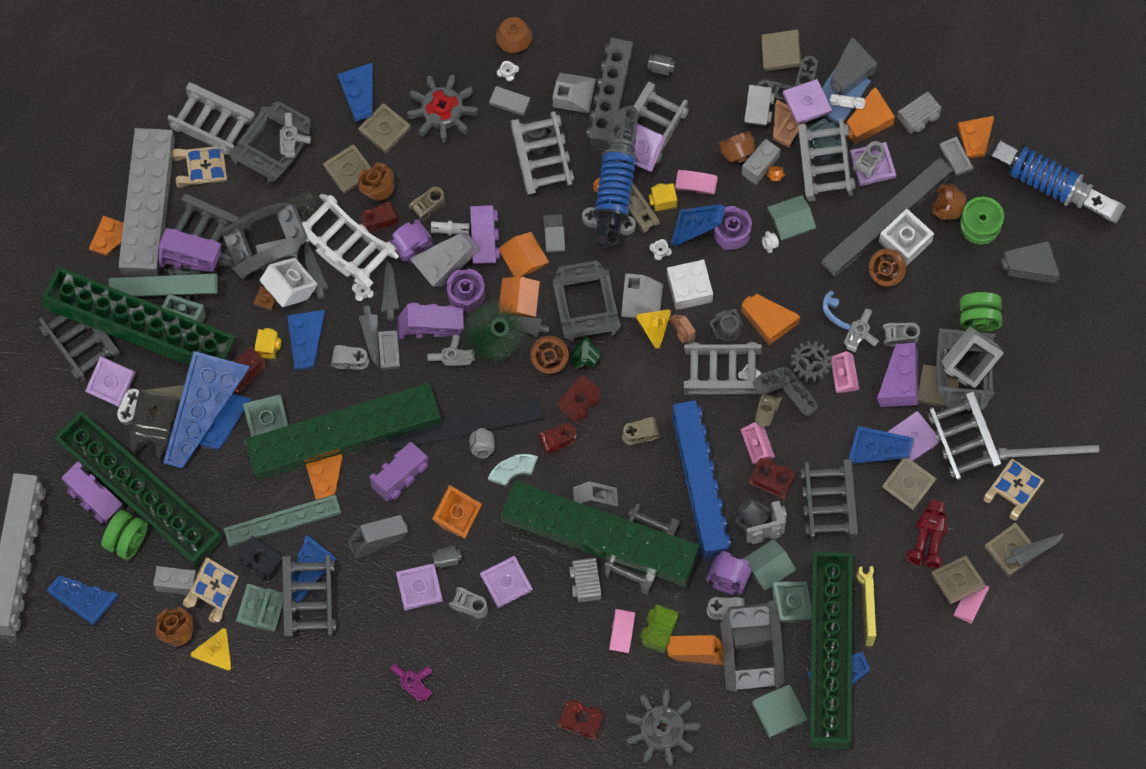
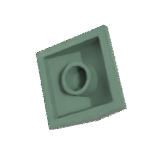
[767,195,816,241]
[243,394,288,437]
[744,539,796,592]
[771,581,811,624]

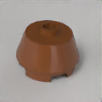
[496,17,532,54]
[719,131,755,163]
[358,163,394,201]
[932,184,966,220]
[869,249,906,287]
[530,336,569,374]
[155,607,193,647]

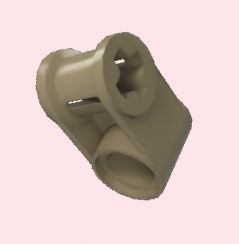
[409,187,445,222]
[754,393,782,427]
[622,417,660,445]

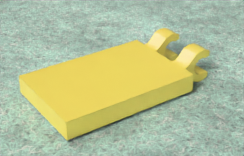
[856,566,876,646]

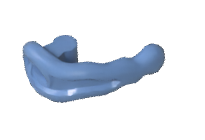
[823,291,851,331]

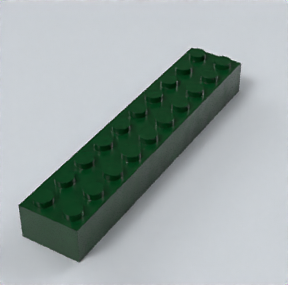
[42,267,235,366]
[244,383,441,481]
[54,411,223,568]
[501,481,699,587]
[809,552,853,750]

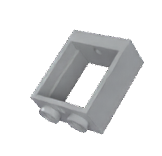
[941,326,1004,388]

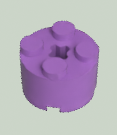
[713,206,752,250]
[389,220,434,263]
[447,269,485,313]
[706,551,751,595]

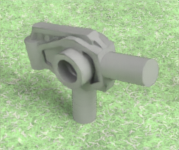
[280,113,311,158]
[844,309,879,352]
[428,335,475,366]

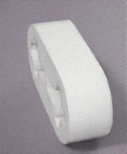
[117,389,143,425]

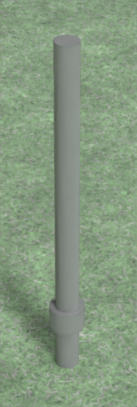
[983,445,1099,460]

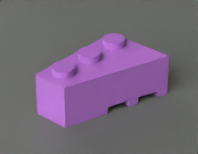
[470,205,500,264]
[159,228,221,272]
[398,303,464,339]
[877,343,919,407]
[369,442,429,503]
[62,462,125,525]

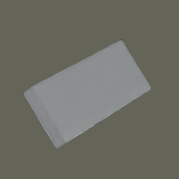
[489,86,531,116]
[939,137,973,177]
[378,330,400,370]

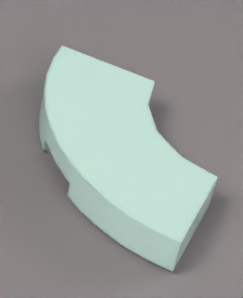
[488,454,538,486]

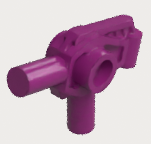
[390,664,432,701]

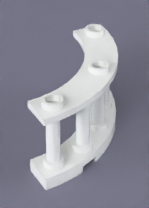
[302,194,399,288]

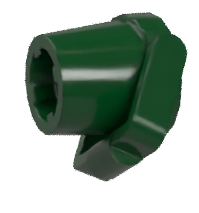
[571,336,602,369]

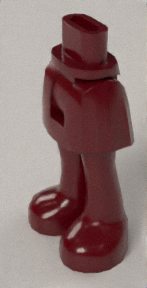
[906,500,947,569]

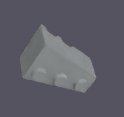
[410,233,481,287]

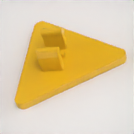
[636,309,671,348]
[191,628,231,671]

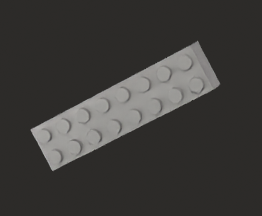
[119,128,175,277]
[0,473,45,637]

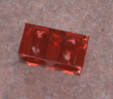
[749,458,795,499]

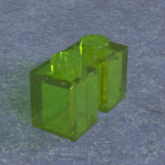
[640,605,678,653]

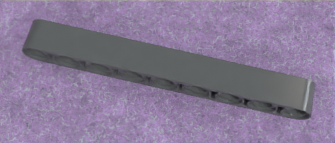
[821,158,954,277]

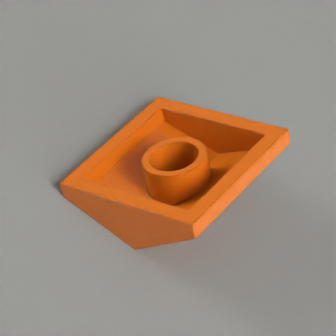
[499,232,549,277]
[499,277,540,318]
[432,485,482,538]

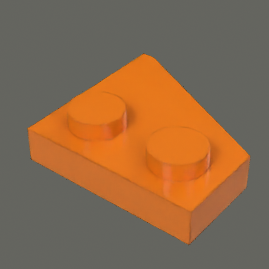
[958,116,994,159]
[89,216,124,256]
[306,454,343,500]

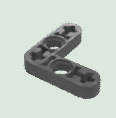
[757,56,818,105]
[753,367,818,416]

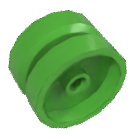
[960,197,1004,245]
[960,292,1002,332]
[101,510,148,560]

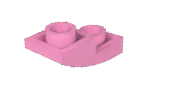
[675,170,718,195]
[609,609,635,653]

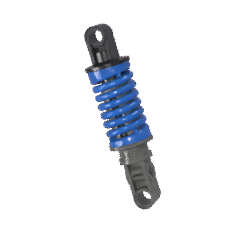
[593,105,638,248]

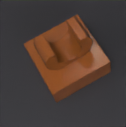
[254,286,277,311]

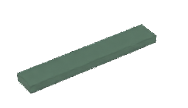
[109,274,217,297]
[224,494,341,548]

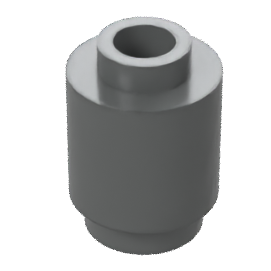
[647,54,675,76]
[432,545,462,568]

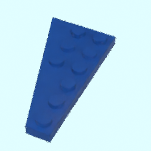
[164,351,251,468]

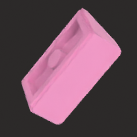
[831,351,859,393]
[741,422,775,464]
[954,585,989,624]

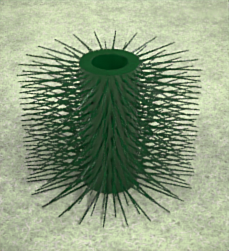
[460,300,526,364]

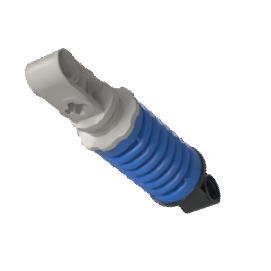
[985,137,1126,223]

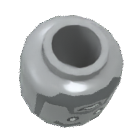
[469,428,495,458]

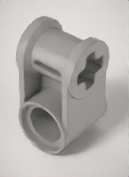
[852,141,884,179]
[883,323,920,347]
[331,345,369,370]
[449,587,488,618]
[706,597,745,620]

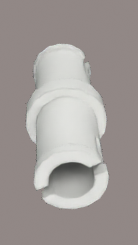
[431,221,469,236]

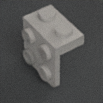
[746,501,787,544]

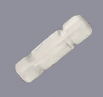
[830,94,866,109]

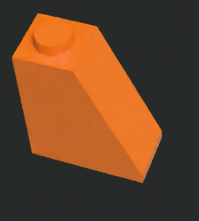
[847,88,895,144]
[741,294,800,345]
[667,635,724,665]

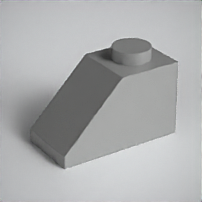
[573,481,618,509]

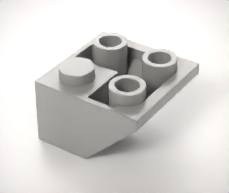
[553,73,596,113]
[621,273,663,318]

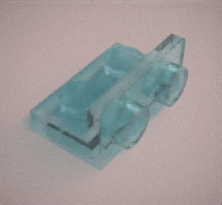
[808,118,843,162]

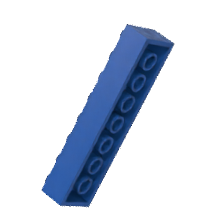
[672,400,731,562]

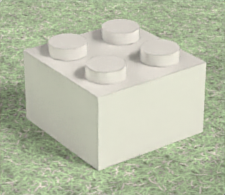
[879,209,934,266]
[260,258,318,307]
[667,260,713,310]

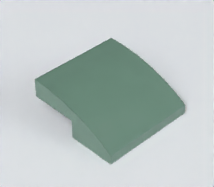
[235,583,283,631]
[752,685,808,737]

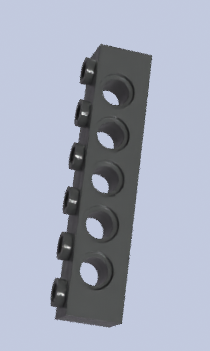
[586,38,633,149]

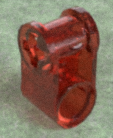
[361,202,399,233]
[538,423,576,454]

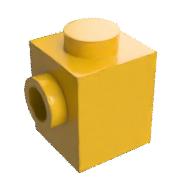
[648,183,677,212]
[254,328,281,359]

